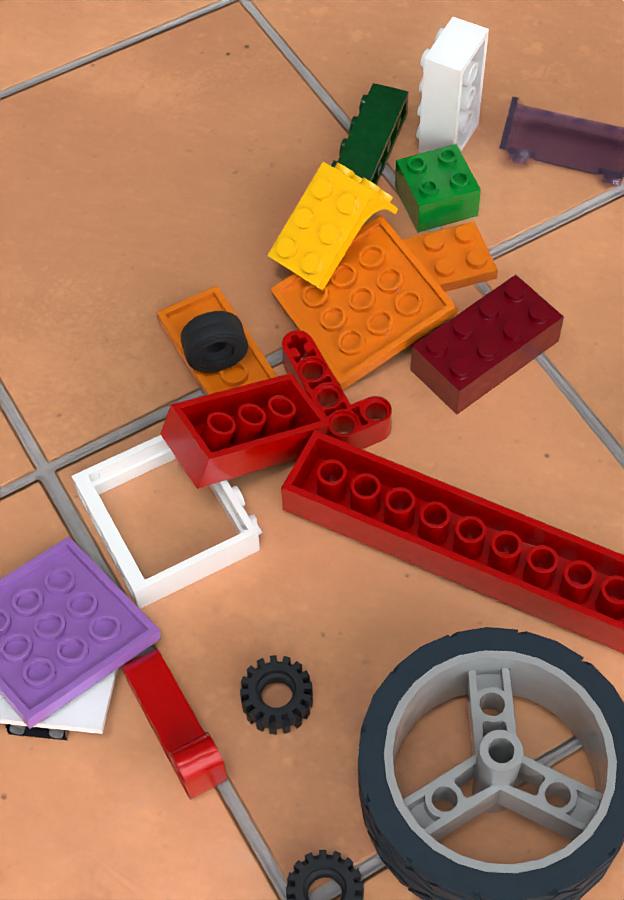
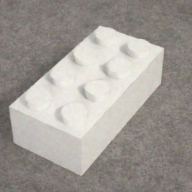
[416,17,489,153]

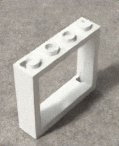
[72,435,262,609]

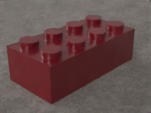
[410,274,564,415]

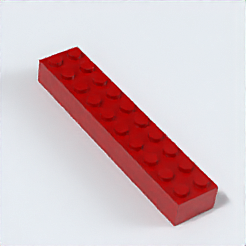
[281,430,624,654]

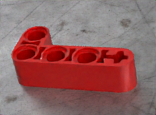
[282,330,392,449]
[121,648,227,800]

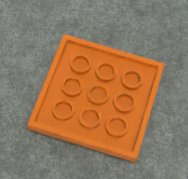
[270,214,458,390]

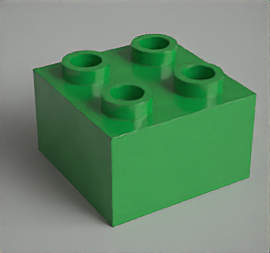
[395,144,481,233]

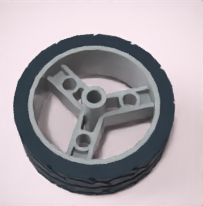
[358,627,624,900]

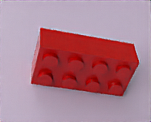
[160,373,330,489]

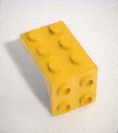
[267,162,399,290]

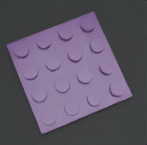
[0,536,161,729]

